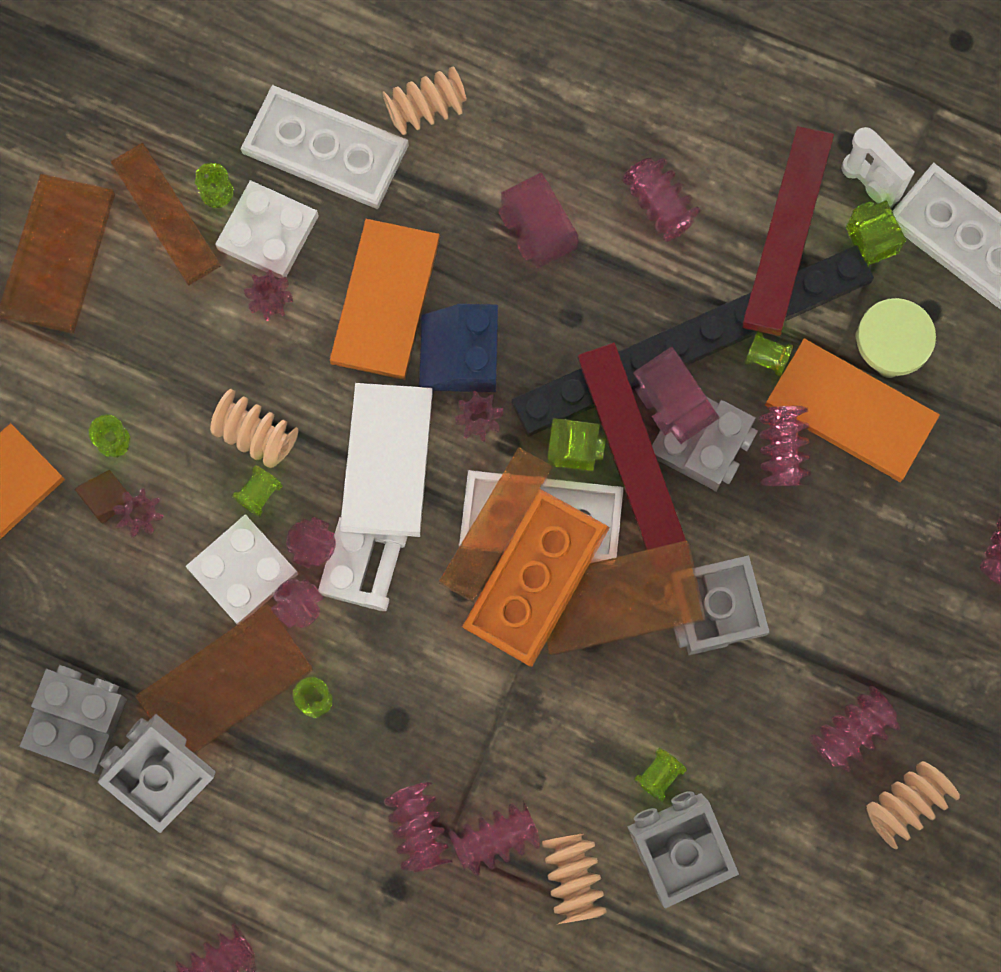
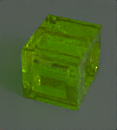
[846,200,906,266]
[547,418,606,471]

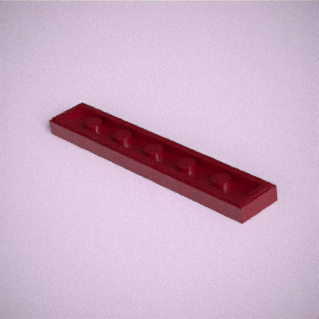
[743,126,834,336]
[577,342,694,577]

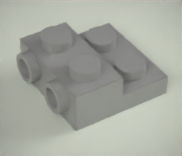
[652,386,758,492]
[664,555,770,655]
[20,665,127,775]
[97,714,216,833]
[628,791,739,908]

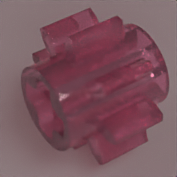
[244,270,293,321]
[455,391,503,442]
[112,488,164,538]
[286,517,336,568]
[271,579,323,628]

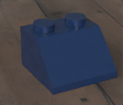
[419,304,498,392]

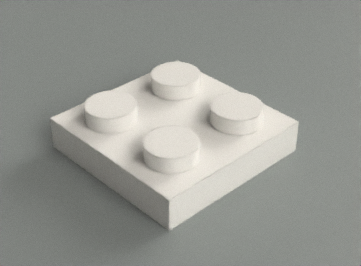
[215,180,319,280]
[186,514,298,626]

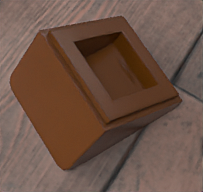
[74,470,133,524]

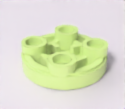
[855,298,936,378]

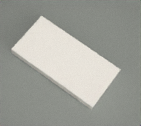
[241,85,409,209]
[885,163,1001,310]
[340,383,433,537]
[459,470,624,566]

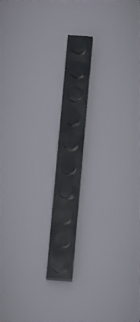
[512,245,874,437]

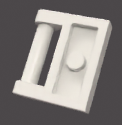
[841,127,914,210]
[318,517,408,611]

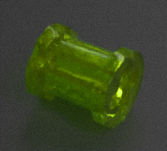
[195,163,233,208]
[745,331,794,377]
[89,415,131,458]
[231,465,283,517]
[293,677,333,718]
[634,748,687,802]

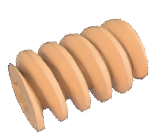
[382,66,466,135]
[210,389,298,468]
[867,761,960,849]
[542,834,607,924]

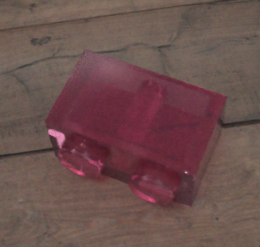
[498,172,578,269]
[633,346,720,444]

